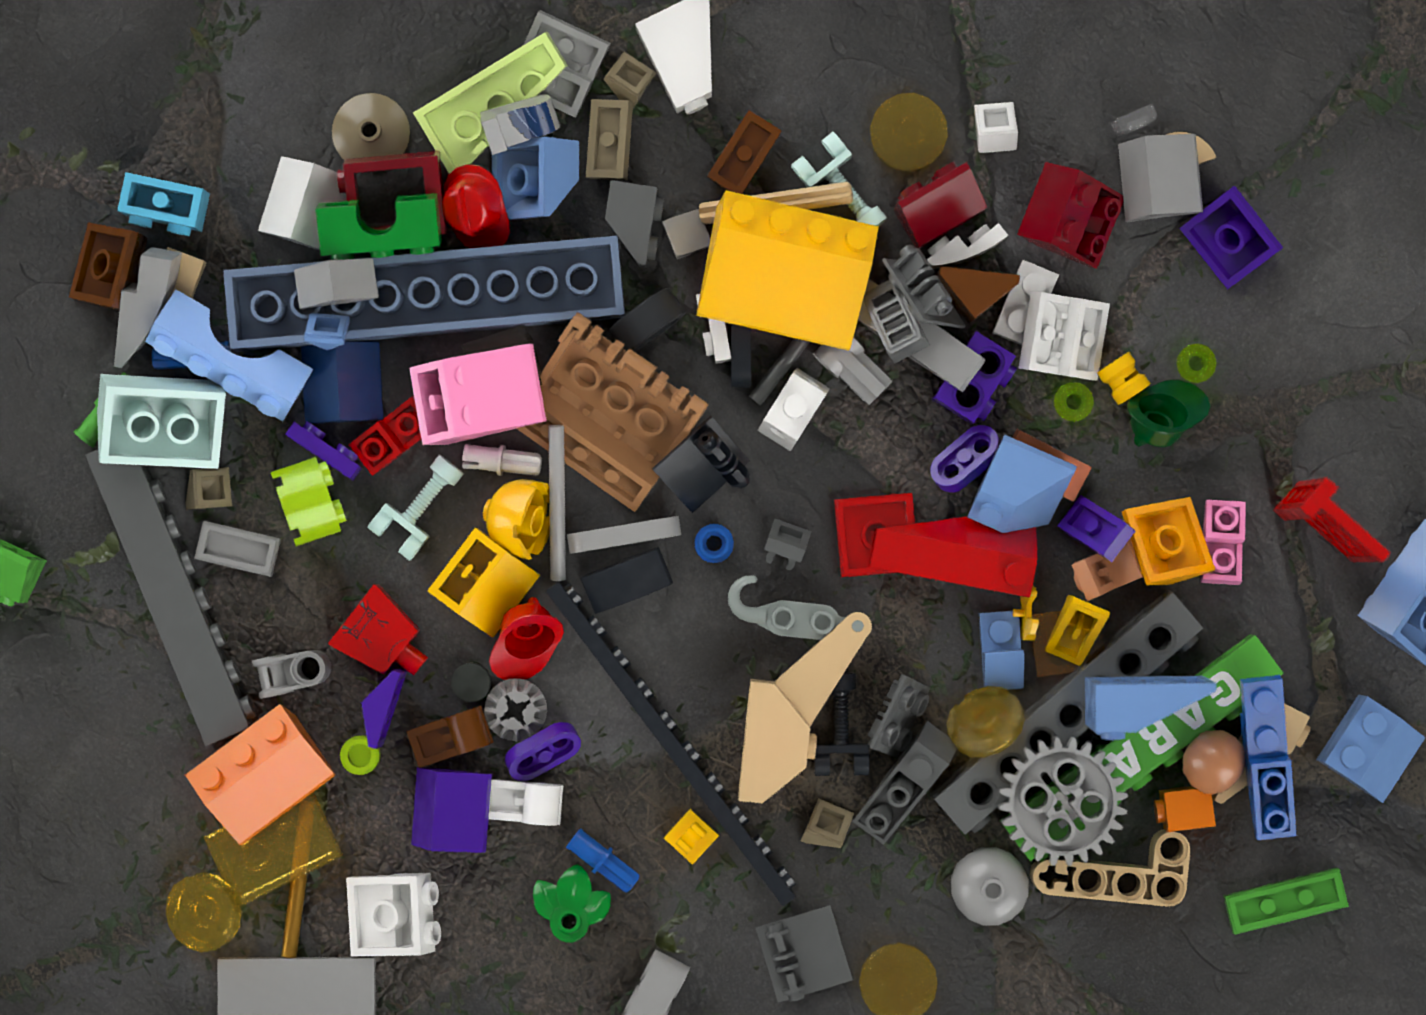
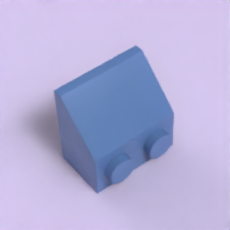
[1316,695,1425,803]

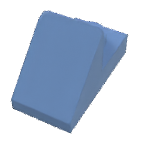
[978,611,1024,691]

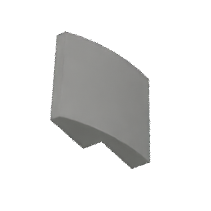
[524,10,611,117]

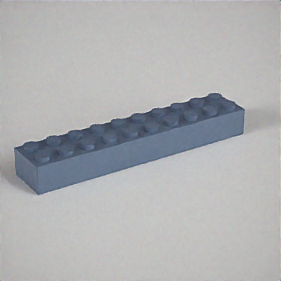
[223,236,625,352]

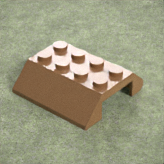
[516,312,709,512]

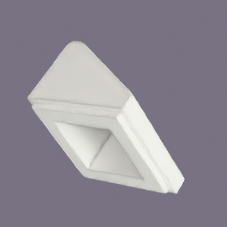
[974,102,1018,153]

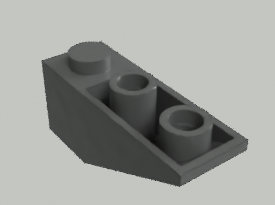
[852,721,959,845]

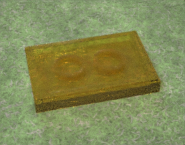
[204,792,343,908]

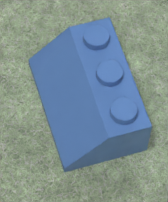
[1358,519,1426,666]

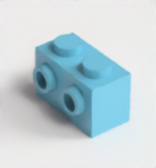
[117,172,210,236]

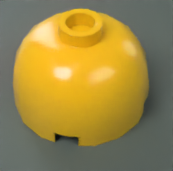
[483,479,550,560]

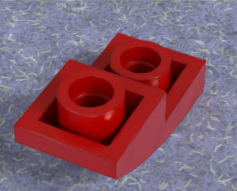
[349,396,422,476]

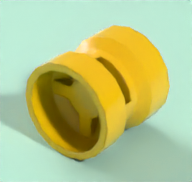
[1097,352,1151,405]

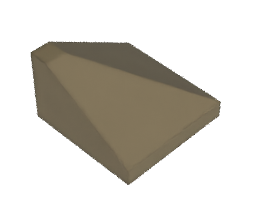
[604,52,656,109]
[185,467,232,510]
[800,798,854,848]

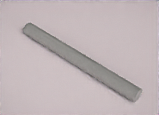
[548,425,566,581]

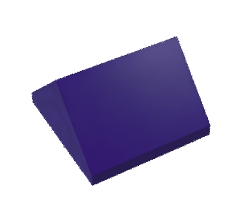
[1179,185,1283,290]
[411,767,492,853]

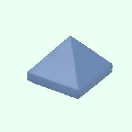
[304,313,349,350]

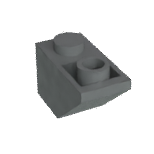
[605,180,664,268]

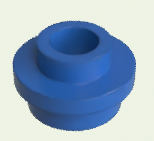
[695,524,734,563]

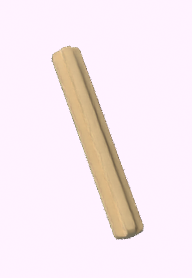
[699,182,853,224]

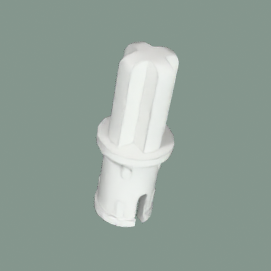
[462,444,542,476]

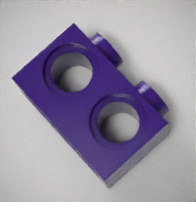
[932,331,1017,424]

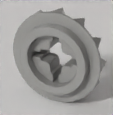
[484,678,547,742]

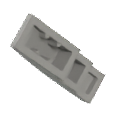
[858,279,986,392]

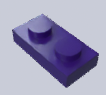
[285,421,362,481]
[1058,495,1135,562]

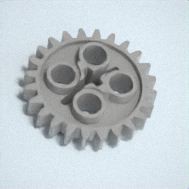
[998,736,1128,866]

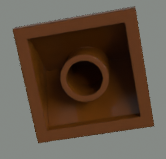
[69,222,148,311]
[935,266,1020,324]

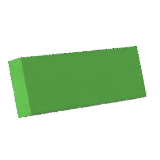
[1223,867,1349,935]

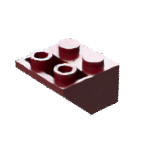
[894,161,987,249]
[1017,162,1124,269]

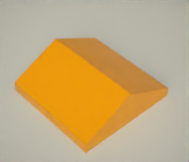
[1122,497,1215,585]

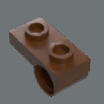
[406,705,494,768]

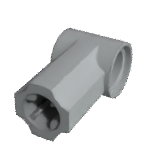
[813,337,893,405]

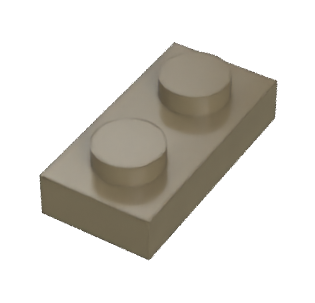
[586,99,633,181]

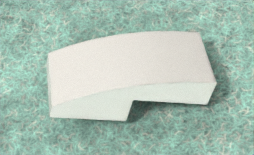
[927,223,1008,269]

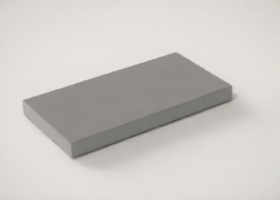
[217,957,376,1015]

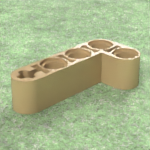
[1029,829,1190,907]

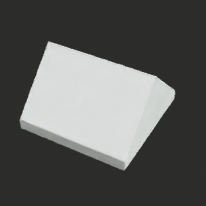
[258,156,347,250]

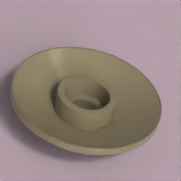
[332,93,410,161]

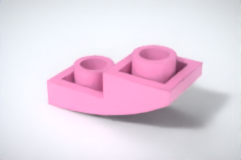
[1200,500,1246,585]

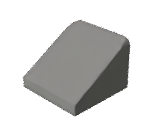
[662,209,710,260]

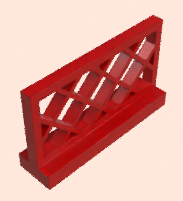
[1273,477,1391,562]

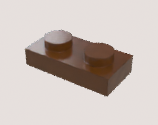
[707,110,782,194]

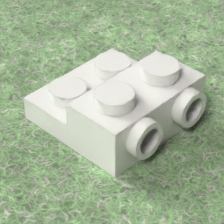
[346,873,441,956]

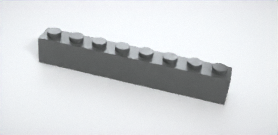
[85,450,257,746]

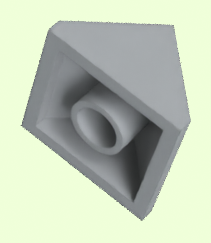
[1118,134,1203,222]

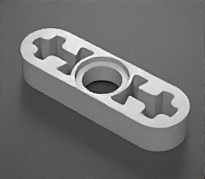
[567,516,682,554]

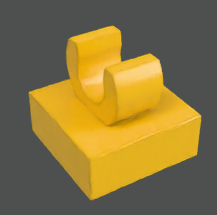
[664,808,719,865]

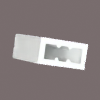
[635,0,712,115]

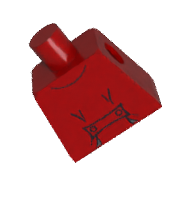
[328,584,428,676]

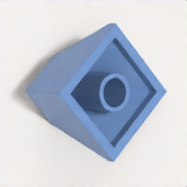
[492,137,579,220]
[968,435,1077,533]

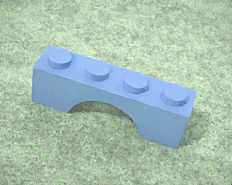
[145,289,313,422]

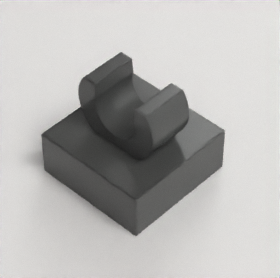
[764,519,812,570]

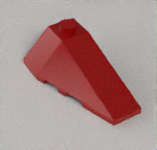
[869,516,1038,598]

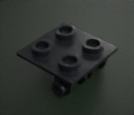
[652,415,750,513]

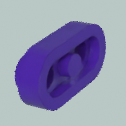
[930,425,1001,492]
[505,722,581,781]

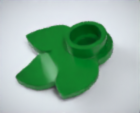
[533,864,611,943]

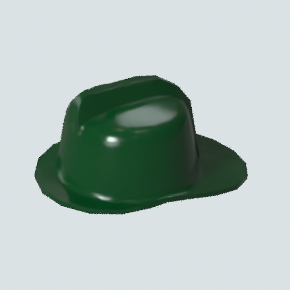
[1127,380,1210,448]

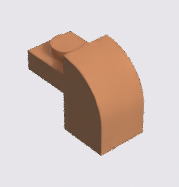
[1072,539,1143,601]

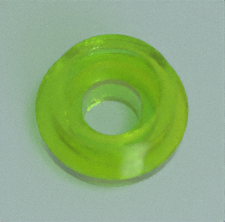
[1176,344,1216,383]
[1054,382,1094,422]

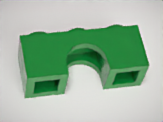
[316,193,442,260]

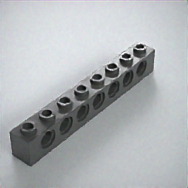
[930,590,1203,835]

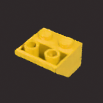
[427,528,540,638]

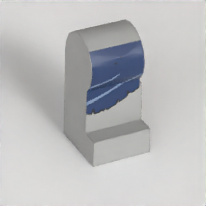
[480,95,560,155]

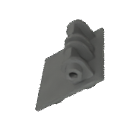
[882,245,966,329]
[867,674,931,758]
[755,905,853,1003]

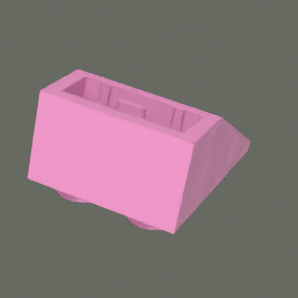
[409,344,546,445]

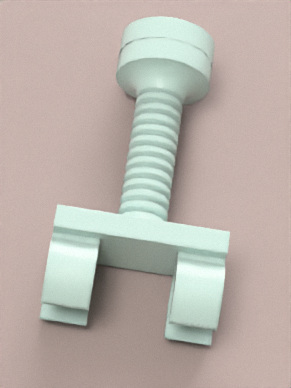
[791,132,887,227]
[367,454,464,561]

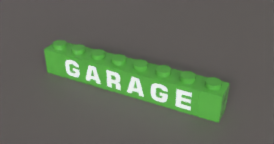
[999,634,1284,861]

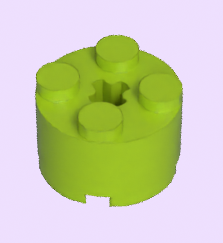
[271,457,346,546]

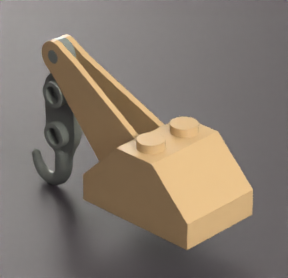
[728,575,872,803]

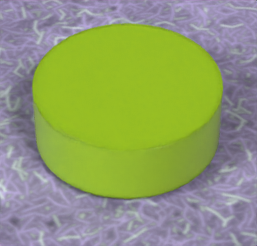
[340,735,381,775]

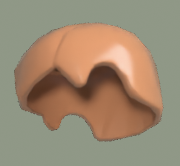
[1183,730,1245,795]

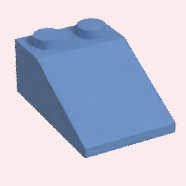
[1085,676,1216,740]

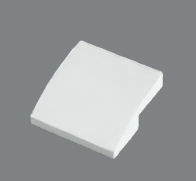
[1019,291,1110,381]

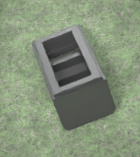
[863,280,930,363]

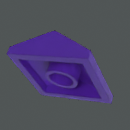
[362,668,407,749]

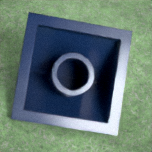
[301,342,384,424]

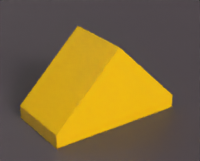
[1045,595,1110,666]

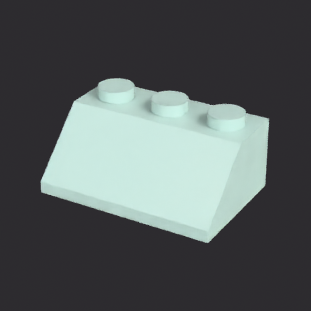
[97,374,226,469]

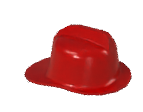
[442,164,510,248]
[489,597,564,680]

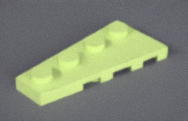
[413,32,568,174]

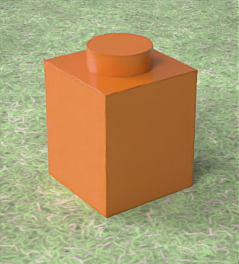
[1154,786,1216,832]

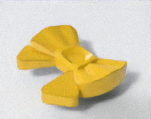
[1012,586,1039,641]

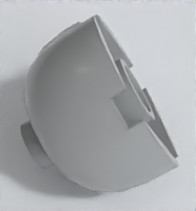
[951,847,1029,926]

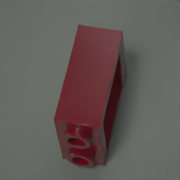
[337,151,448,234]

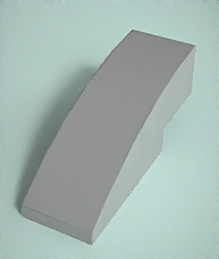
[114,247,182,368]

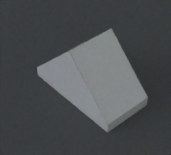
[294,258,379,309]

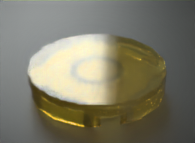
[870,93,948,171]
[946,686,1025,757]
[165,872,241,952]
[859,942,937,1015]

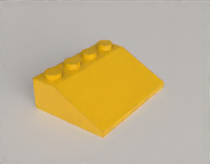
[696,190,879,351]

